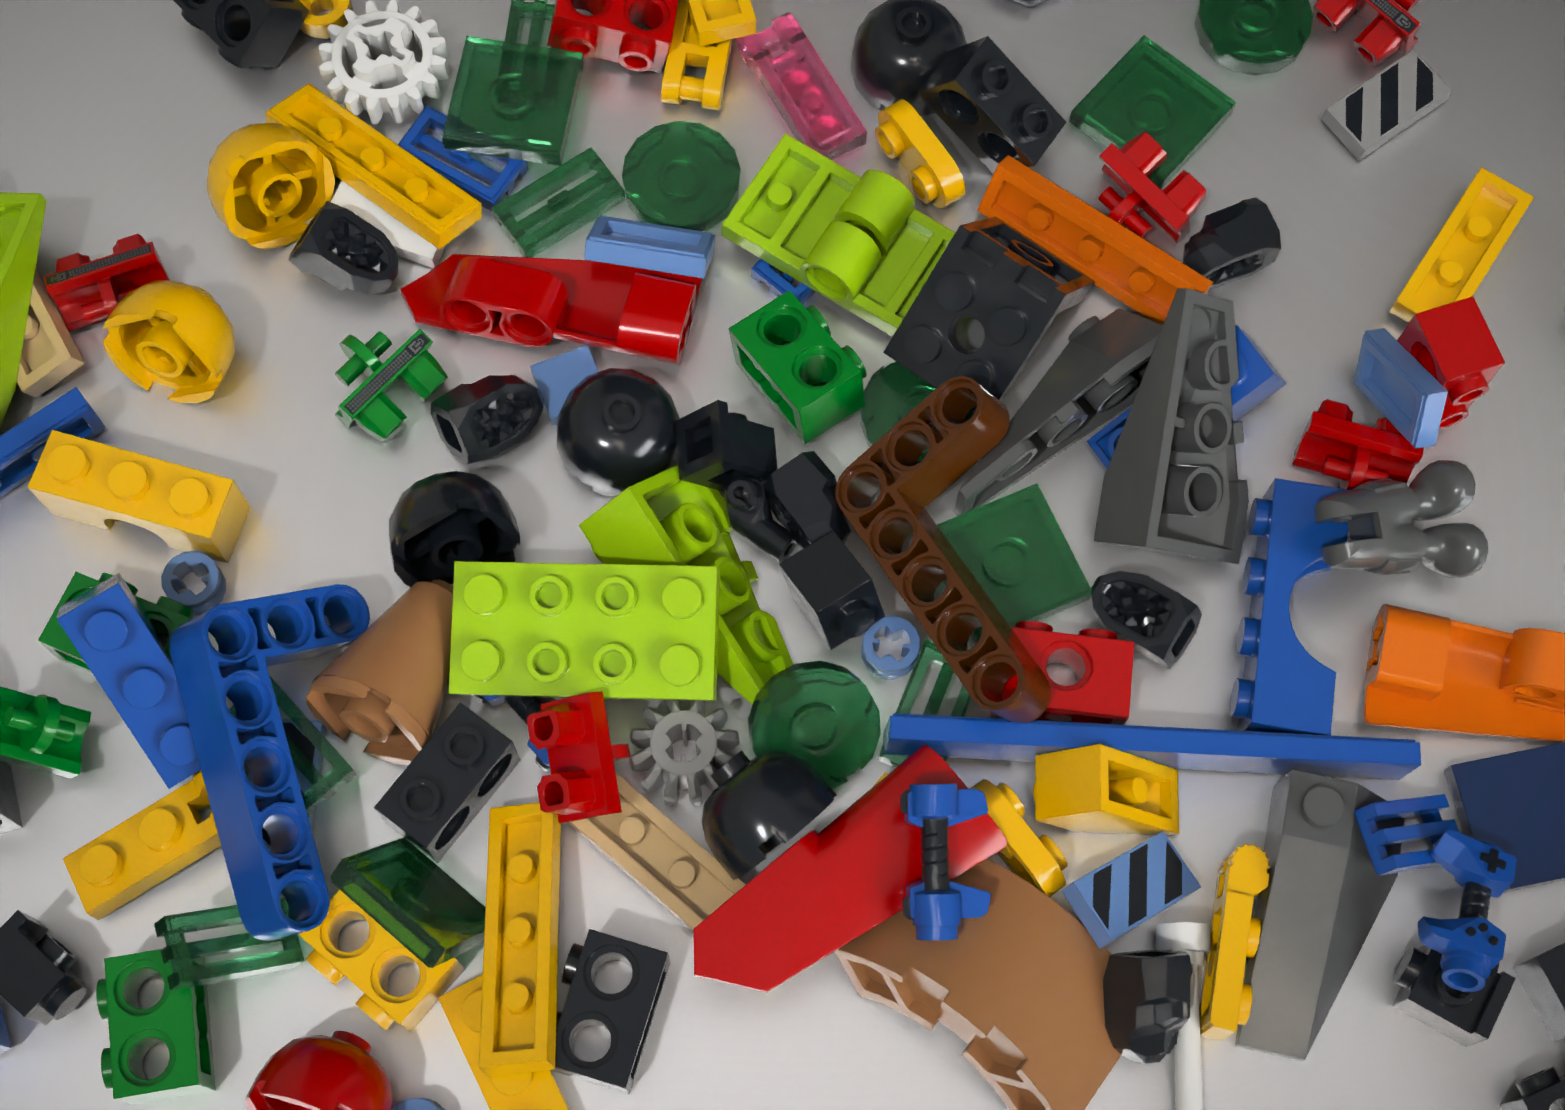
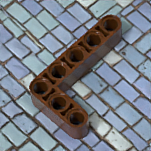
[835,376,1051,723]

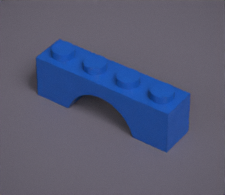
[1230,478,1351,735]

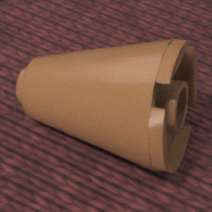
[306,580,453,765]

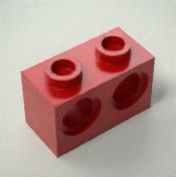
[547,0,679,73]
[1397,296,1505,429]

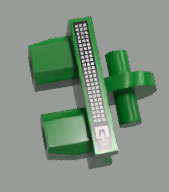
[335,329,448,443]
[0,686,91,778]

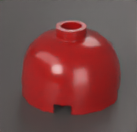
[245,1031,392,1110]

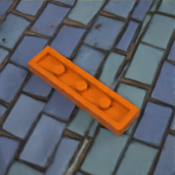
[977,155,1213,325]

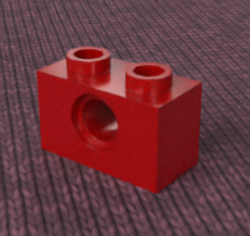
[990,621,1134,725]

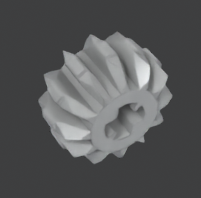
[629,700,740,807]

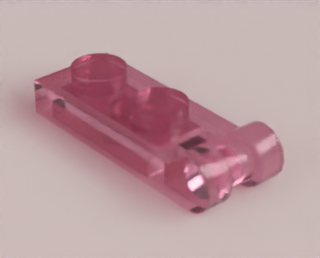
[736,12,867,160]

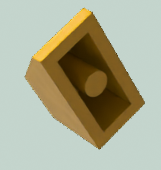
[1033,744,1179,836]

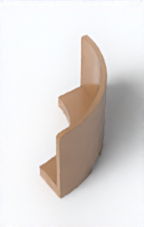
[835,859,1121,1110]

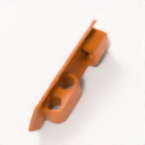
[1363,604,1565,742]

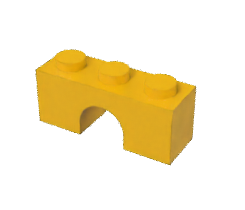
[28,430,251,563]

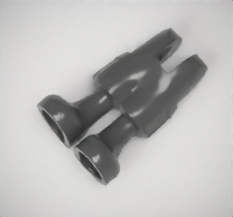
[1314,460,1488,578]

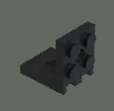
[883,216,1095,413]

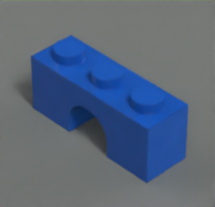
[57,573,201,789]

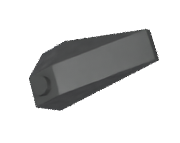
[1094,288,1249,564]
[953,308,1163,521]
[1235,769,1405,1061]

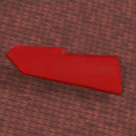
[401,254,703,365]
[693,745,1007,993]

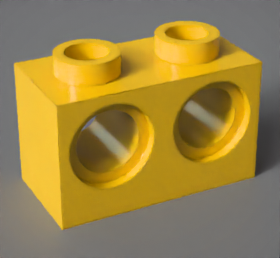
[299,872,465,1032]

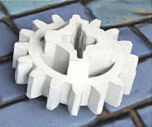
[318,0,449,125]

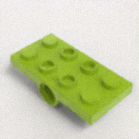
[721,133,955,337]
[449,561,720,701]

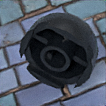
[851,0,967,116]
[557,368,680,496]
[389,471,520,587]
[701,750,837,880]

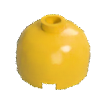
[207,123,335,249]
[103,281,235,403]

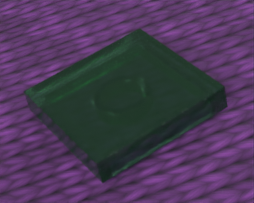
[1069,35,1236,189]
[442,36,584,166]
[937,483,1092,645]
[329,837,485,968]

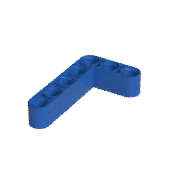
[169,584,370,941]

